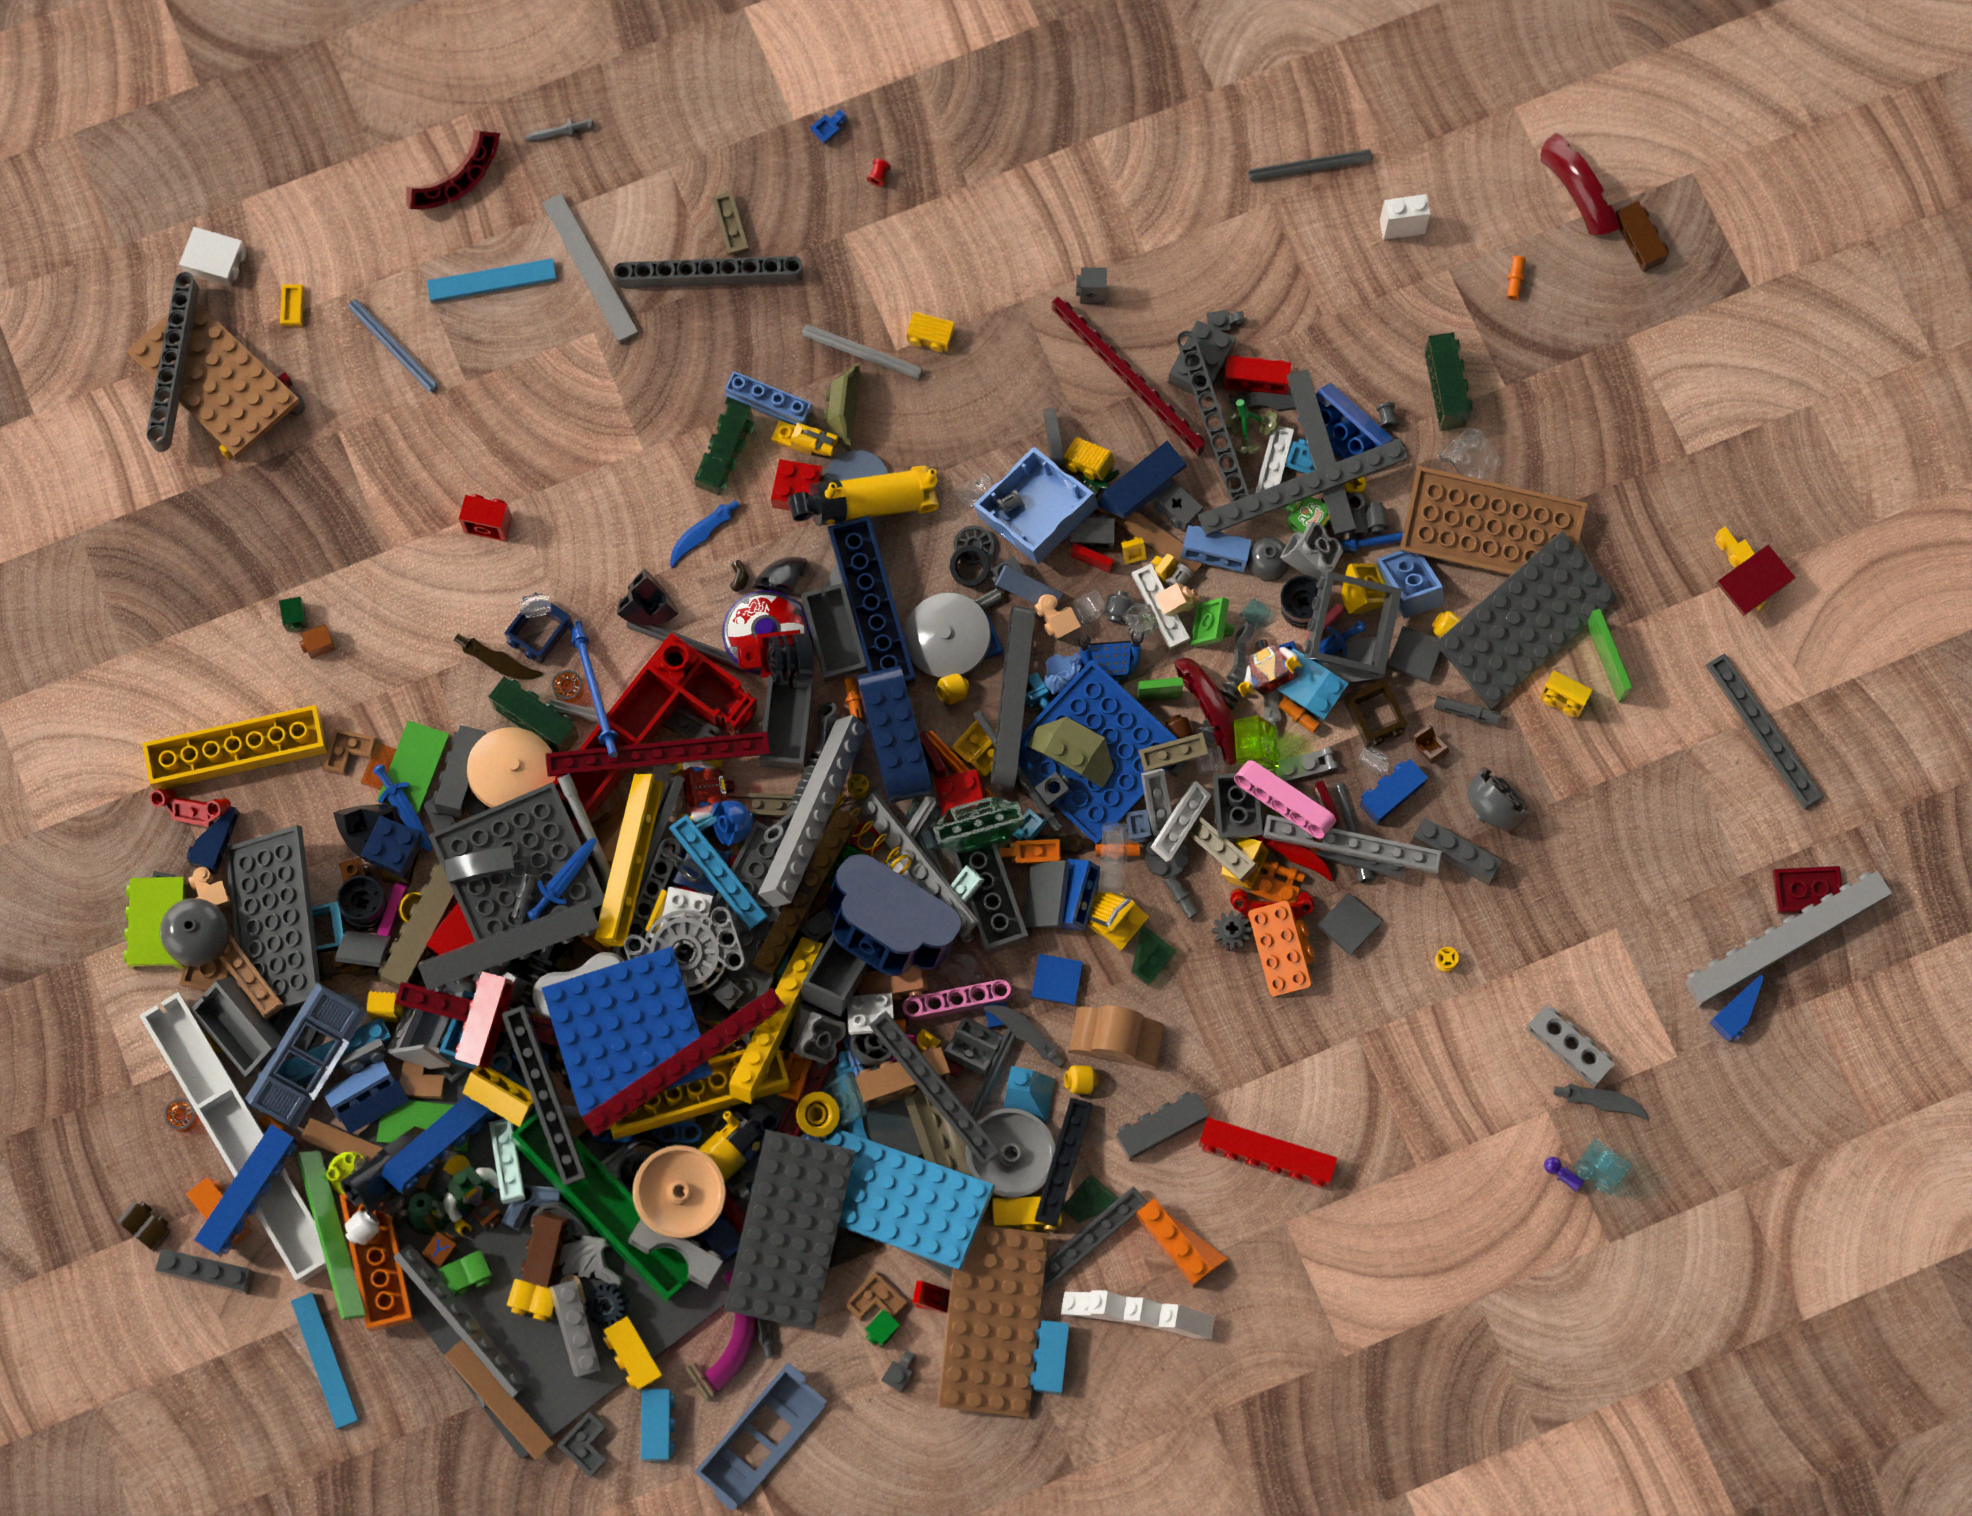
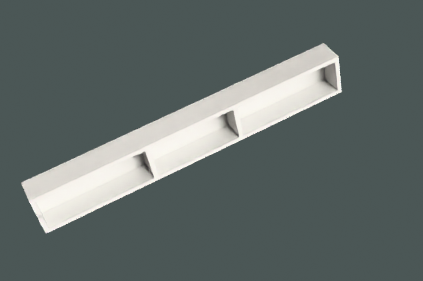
[139,992,327,1285]

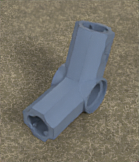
[501,1184,561,1231]

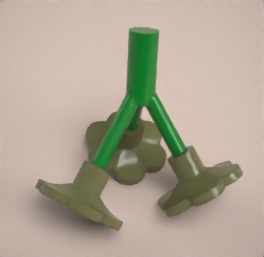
[1225,399,1279,455]

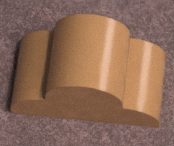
[1068,1005,1165,1070]

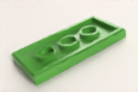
[1587,608,1633,703]
[377,721,450,816]
[376,1100,470,1153]

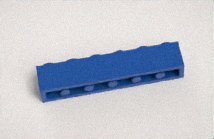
[382,1095,497,1193]
[194,1124,297,1258]

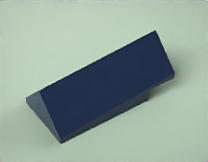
[1098,440,1187,518]

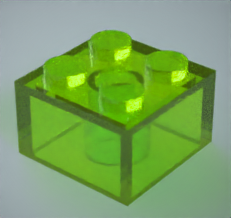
[1234,715,1280,770]

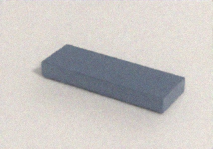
[995,565,1062,609]

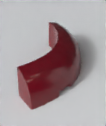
[406,130,501,210]
[1540,133,1620,235]
[1173,658,1247,766]

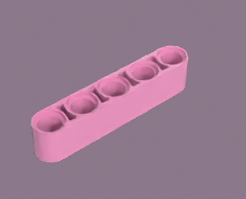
[1234,760,1336,839]
[903,980,1011,1021]

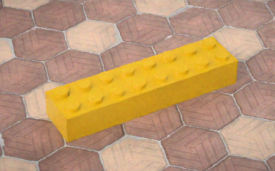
[142,705,327,790]
[610,1048,789,1140]

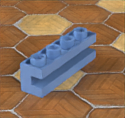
[725,371,813,426]

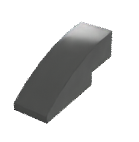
[445,846,515,883]

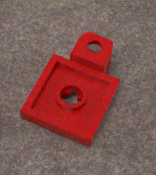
[737,629,801,678]

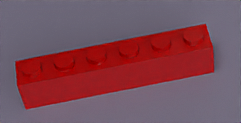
[1198,1117,1338,1188]

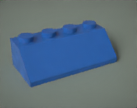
[1297,383,1394,460]

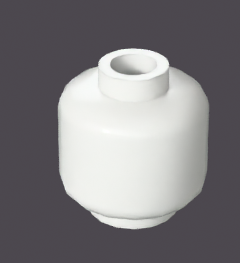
[345,1211,380,1245]

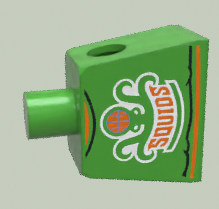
[1283,497,1330,533]

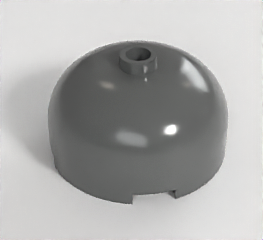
[1467,767,1531,830]
[160,898,230,967]

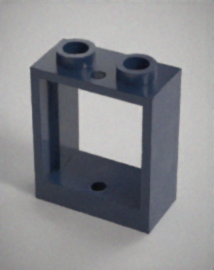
[504,592,572,663]

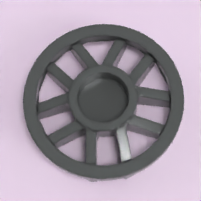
[954,525,994,565]

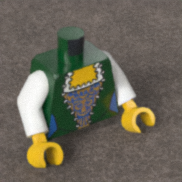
[443,1166,500,1237]

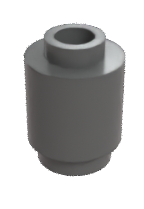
[1365,501,1389,535]

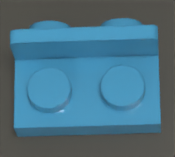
[1285,438,1335,474]

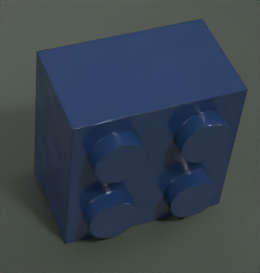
[361,815,424,879]

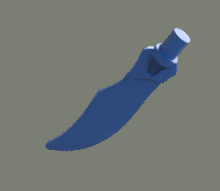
[670,500,740,568]

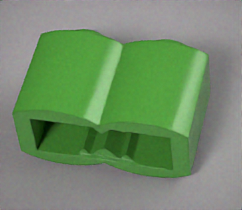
[439,1250,493,1297]

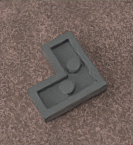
[557,1412,607,1478]

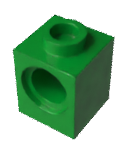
[864,1309,901,1347]

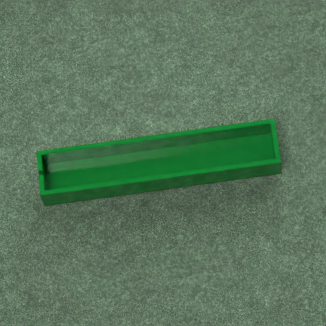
[511,1112,692,1305]

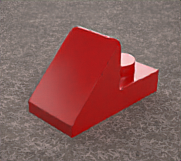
[912,1280,950,1314]

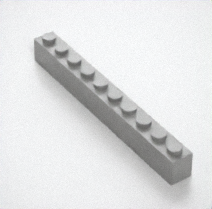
[758,715,868,907]
[1685,871,1892,1007]

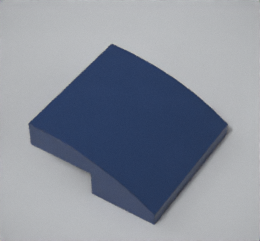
[671,848,731,896]

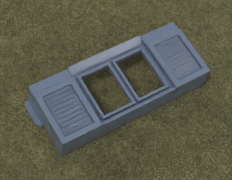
[244,983,367,1129]
[694,1363,828,1511]

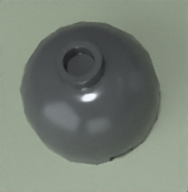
[1247,537,1289,581]
[850,1033,892,1066]

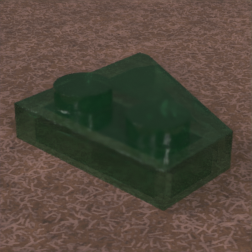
[1131,925,1176,987]
[1062,1174,1119,1224]

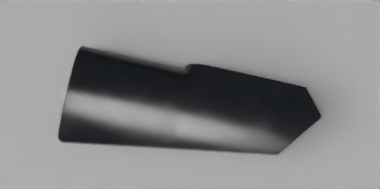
[340,1126,425,1215]

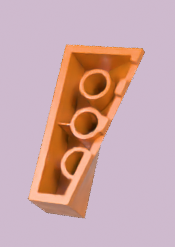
[1136,1198,1228,1287]

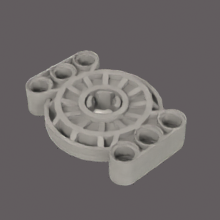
[624,907,746,996]

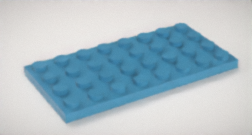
[824,1128,995,1271]

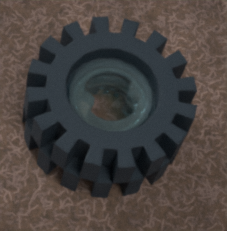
[584,1282,629,1327]

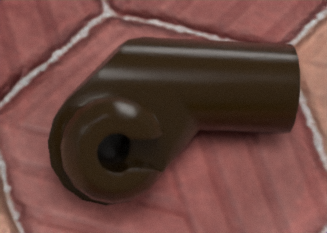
[730,560,749,592]

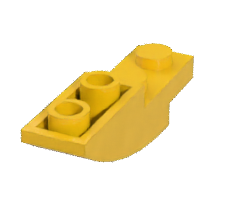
[1715,526,1766,611]

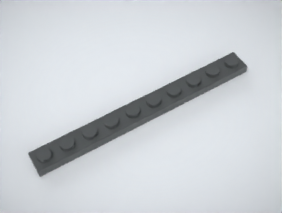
[1198,438,1408,536]

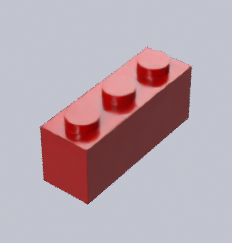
[1224,355,1291,395]

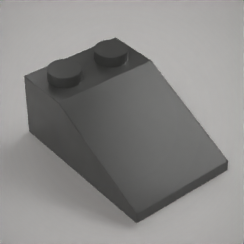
[1212,773,1263,839]

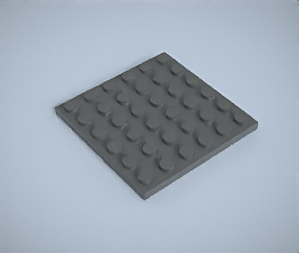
[429,782,604,942]

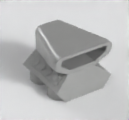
[1280,521,1343,579]
[789,1003,846,1064]

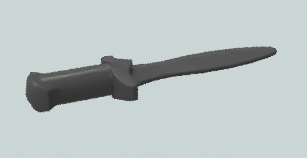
[523,118,594,141]

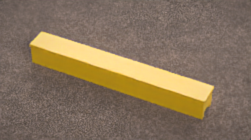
[595,773,664,947]

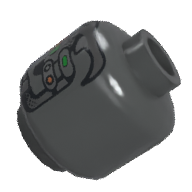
[1104,590,1134,624]

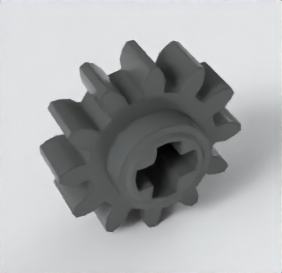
[1212,910,1252,951]

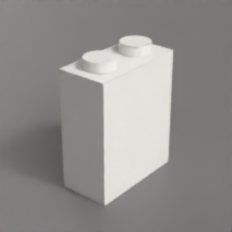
[1380,194,1430,240]
[179,227,246,286]

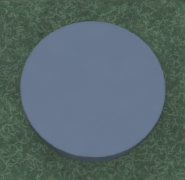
[824,450,888,481]

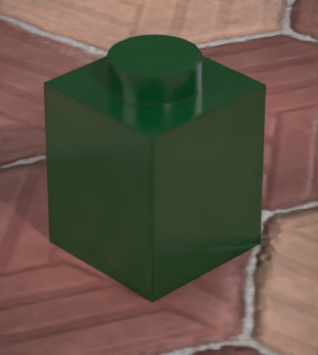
[279,596,308,632]

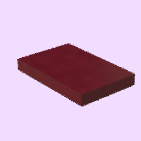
[1716,544,1796,616]
[1772,866,1842,914]

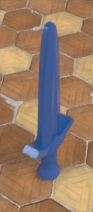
[1304,620,1366,663]
[373,764,432,852]
[527,838,596,921]

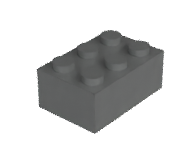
[1168,320,1236,401]

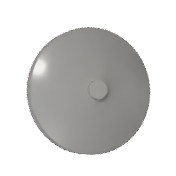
[904,593,991,679]
[965,1108,1055,1198]

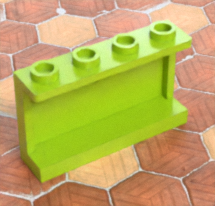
[124,877,188,969]

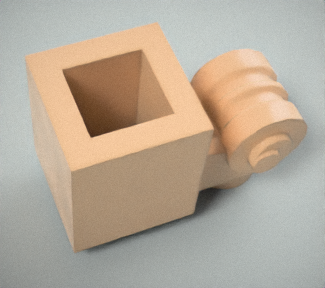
[1155,583,1200,617]
[1034,594,1081,638]
[189,867,231,910]

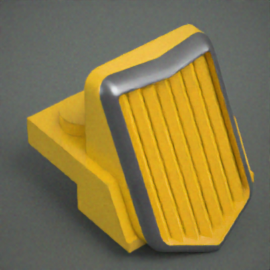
[1087,889,1149,951]

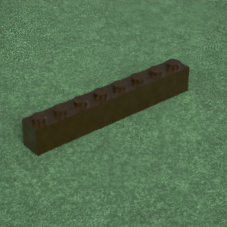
[753,808,859,979]

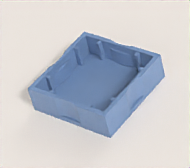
[973,447,1098,565]

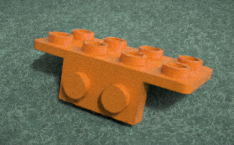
[1248,900,1315,996]

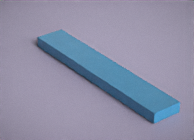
[427,258,556,303]
[669,814,768,932]
[291,1292,359,1430]

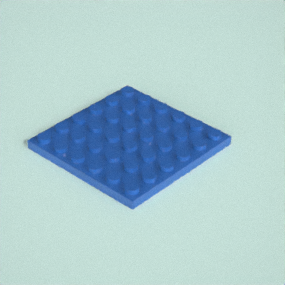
[1018,660,1177,844]
[542,946,713,1118]

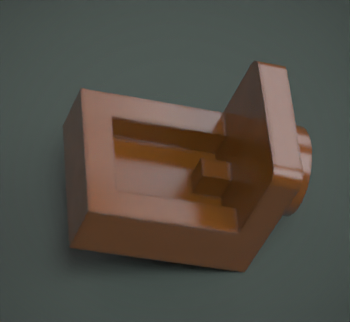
[1413,725,1449,764]
[339,857,371,882]

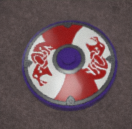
[722,591,809,675]

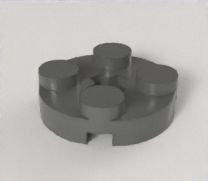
[1145,836,1189,879]

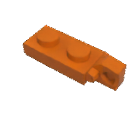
[999,839,1061,864]

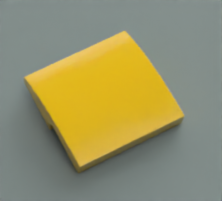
[950,720,996,777]

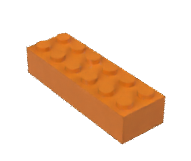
[340,1194,415,1332]

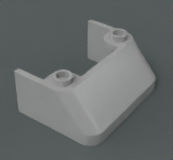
[388,977,476,1069]

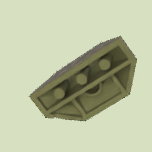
[824,364,861,451]
[1027,717,1114,788]

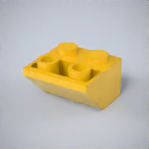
[1539,670,1593,718]

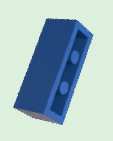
[1359,759,1428,825]
[1062,859,1102,931]

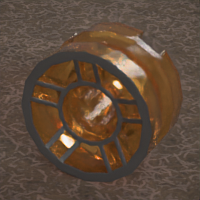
[552,670,584,703]
[164,1098,199,1133]

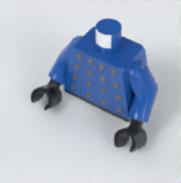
[1076,631,1144,685]

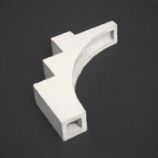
[1061,1291,1215,1339]

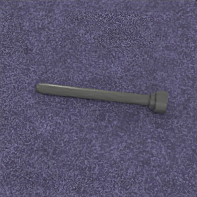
[1335,782,1376,883]

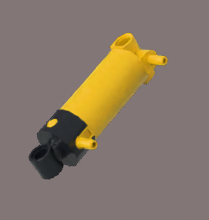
[788,466,939,526]
[698,1101,779,1184]

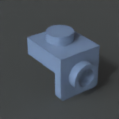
[1125,809,1151,843]

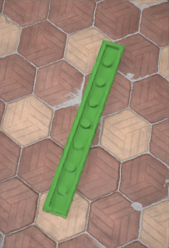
[297,1151,366,1320]

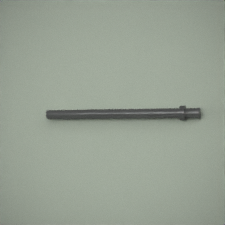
[973,710,1062,832]

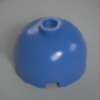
[712,800,753,846]

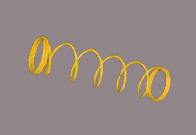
[831,790,911,875]

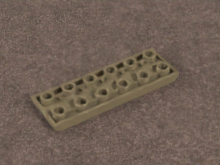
[903,1081,990,1211]

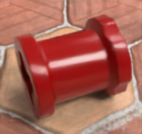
[867,159,891,187]

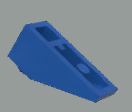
[1710,975,1764,1042]

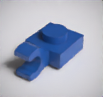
[810,109,847,145]

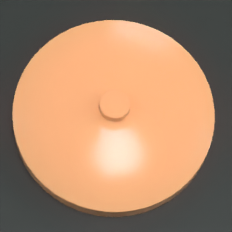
[467,727,556,808]
[633,1146,725,1239]

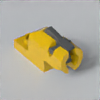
[771,420,839,457]

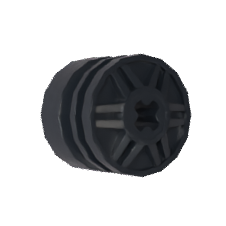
[1280,575,1319,629]
[767,633,814,682]
[337,875,388,932]
[617,1135,668,1193]

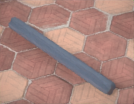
[348,299,438,393]

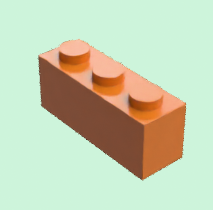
[186,1176,252,1249]

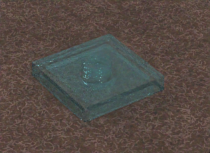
[821,1071,867,1130]

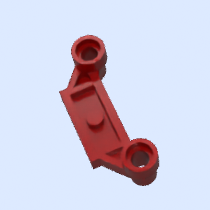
[150,788,231,827]
[1230,888,1315,924]

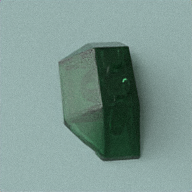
[933,797,1025,853]

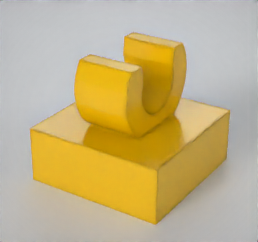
[1121,537,1147,564]
[1151,553,1177,584]
[916,1029,941,1053]

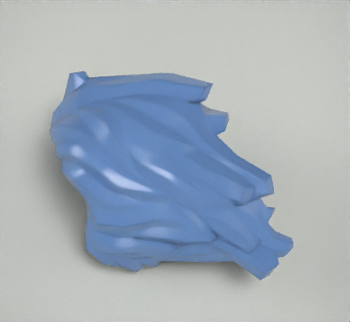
[1044,653,1082,694]

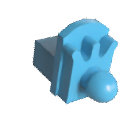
[1025,672,1050,709]

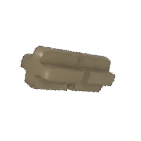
[686,1363,716,1400]

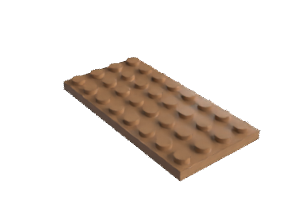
[126,302,301,459]
[1399,466,1587,575]
[937,1225,1048,1418]

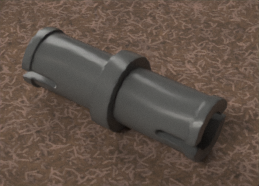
[511,873,537,921]
[1164,875,1200,920]

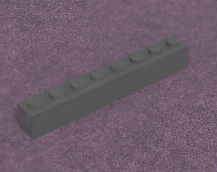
[418,900,599,992]
[502,1006,589,1186]

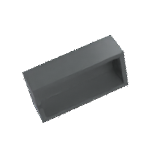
[801,582,867,681]
[759,675,814,771]
[800,934,871,1017]
[190,976,282,1077]

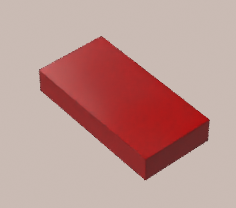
[1070,543,1114,573]

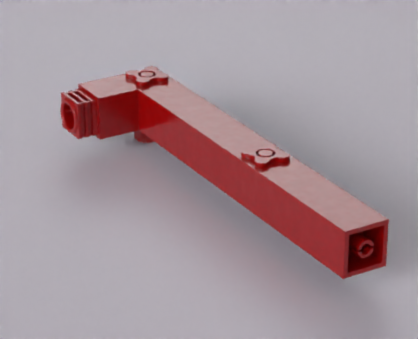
[426,632,758,957]

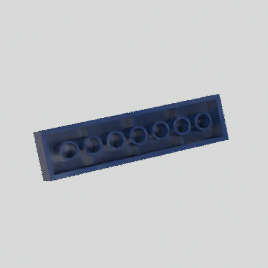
[827,515,916,687]

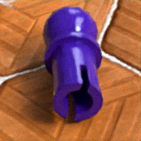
[1544,1157,1584,1192]

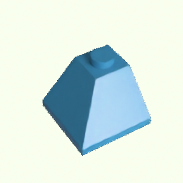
[1003,1066,1055,1123]

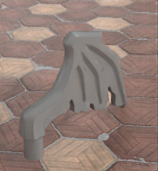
[559,1235,623,1300]

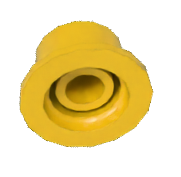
[796,1092,840,1137]

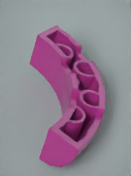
[704,1268,757,1391]

